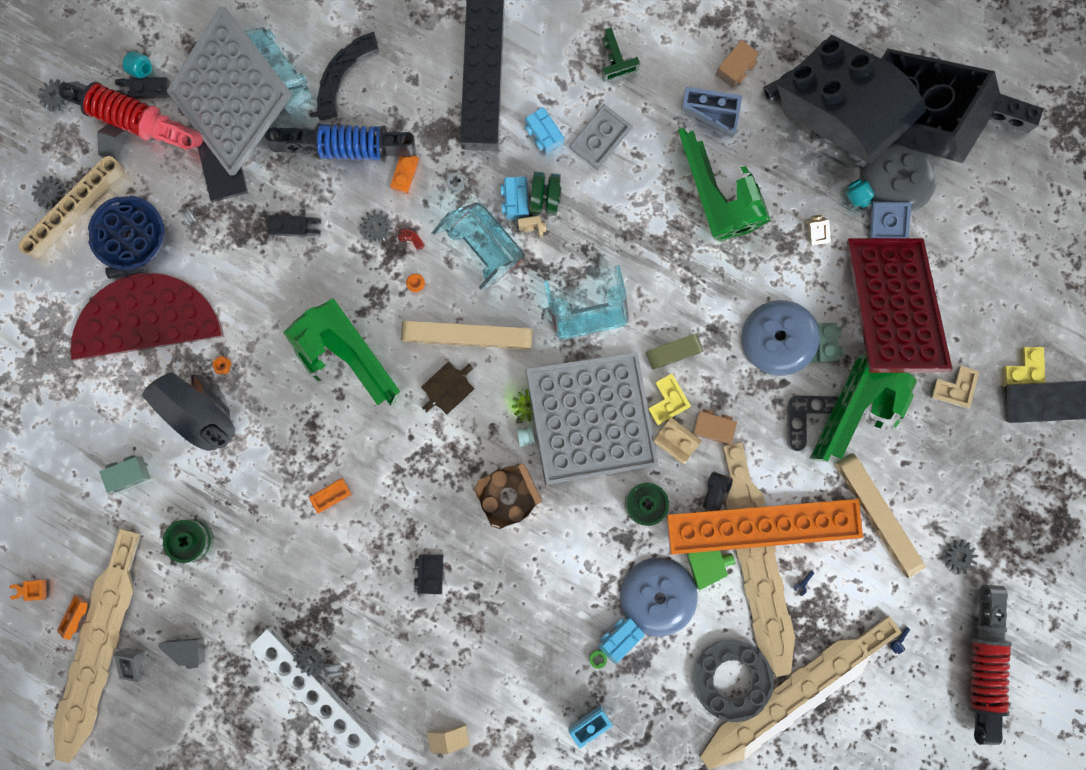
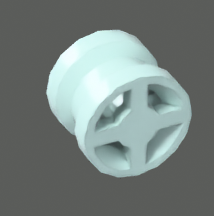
[517,426,535,447]

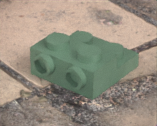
[810,323,843,363]

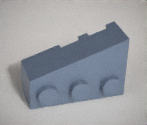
[681,87,742,137]

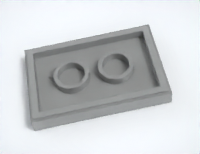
[569,104,633,170]

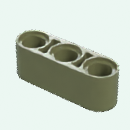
[646,333,704,370]

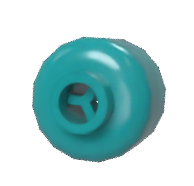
[122,51,152,79]
[845,179,875,208]

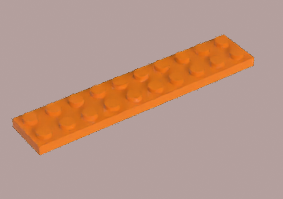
[666,499,863,555]

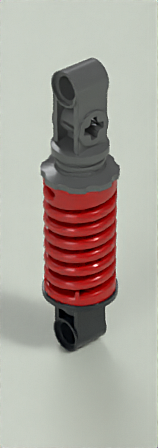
[969,585,1012,745]

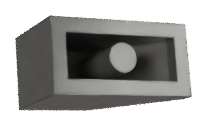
[158,638,205,669]

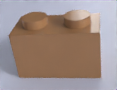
[715,39,759,88]
[692,409,737,445]

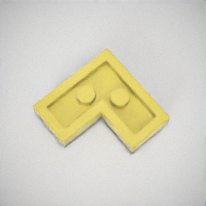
[1003,347,1046,386]
[648,374,691,426]

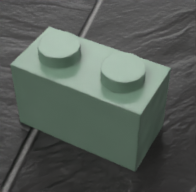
[99,455,151,493]

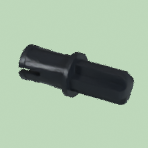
[105,261,145,279]

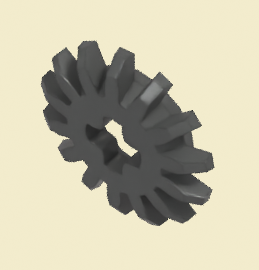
[38,79,70,112]
[31,176,66,209]
[359,210,393,243]
[943,539,978,575]
[293,645,324,677]

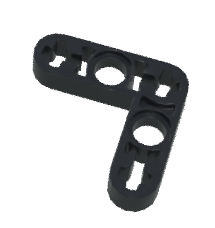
[787,395,838,451]

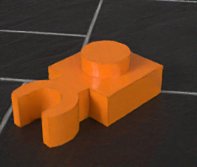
[9,579,47,601]

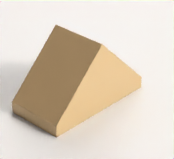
[427,725,470,754]

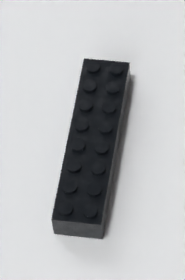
[460,0,505,151]

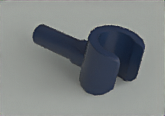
[793,570,815,596]
[890,627,910,654]

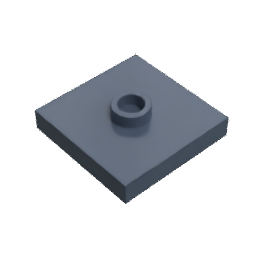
[869,202,911,238]

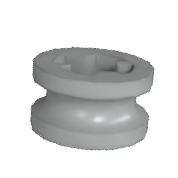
[447,173,464,192]
[180,207,198,226]
[324,663,343,677]

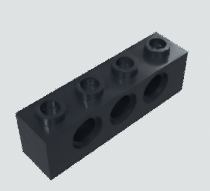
[990,94,1044,133]

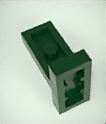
[601,27,640,82]

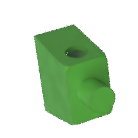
[686,550,735,590]

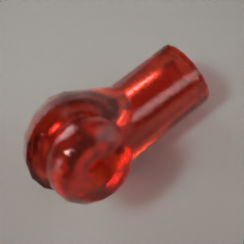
[398,229,425,251]

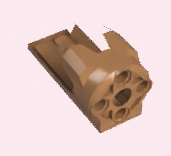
[474,463,543,529]

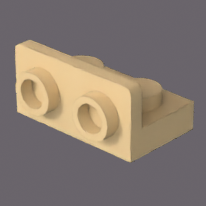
[653,418,702,464]

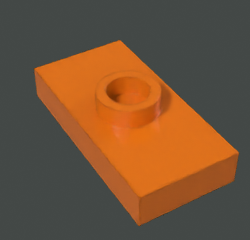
[308,478,353,514]

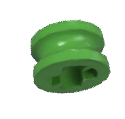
[589,650,607,669]

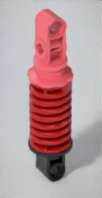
[58,81,203,150]

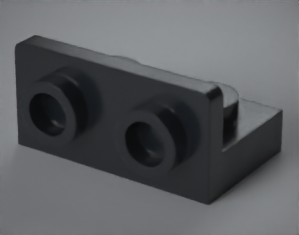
[414,554,444,595]

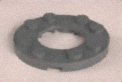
[693,640,774,722]

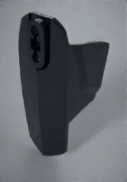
[142,372,235,451]

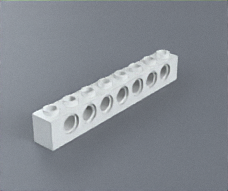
[250,627,380,762]

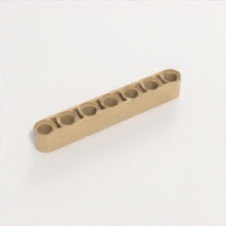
[19,156,124,258]
[401,321,533,349]
[835,453,926,579]

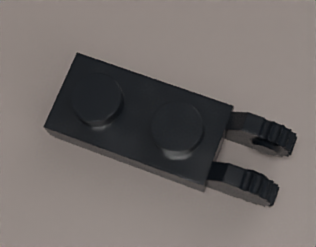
[115,77,169,99]
[267,215,321,237]

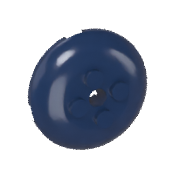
[88,195,165,270]

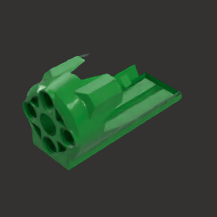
[678,128,771,242]
[283,298,400,406]
[809,354,917,462]

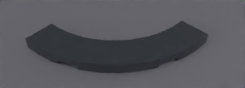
[317,32,379,121]

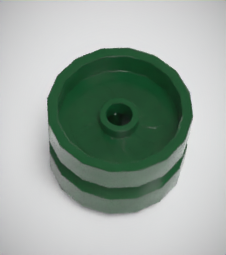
[530,171,562,216]
[624,483,669,526]
[163,519,214,563]

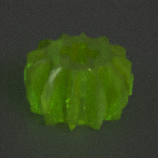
[512,389,533,422]

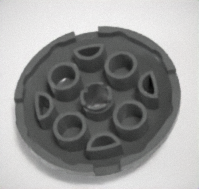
[861,143,937,213]

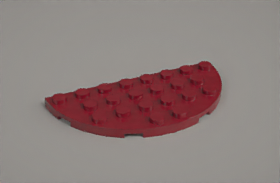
[70,273,224,361]

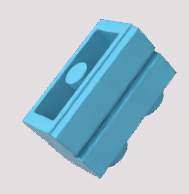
[524,107,564,154]
[501,177,529,220]
[598,618,645,663]
[568,705,613,749]

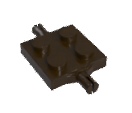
[421,361,475,415]

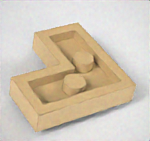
[930,366,979,409]

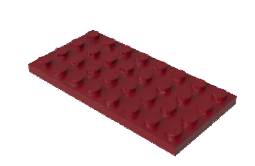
[846,238,953,373]

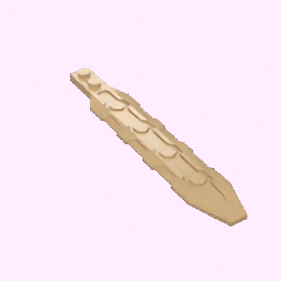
[723,443,795,677]
[54,529,141,763]
[700,615,902,770]

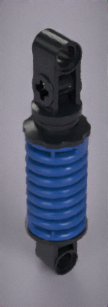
[265,123,416,162]

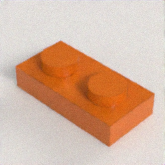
[390,156,420,194]
[57,595,88,640]

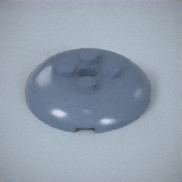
[742,300,820,376]
[620,558,698,637]

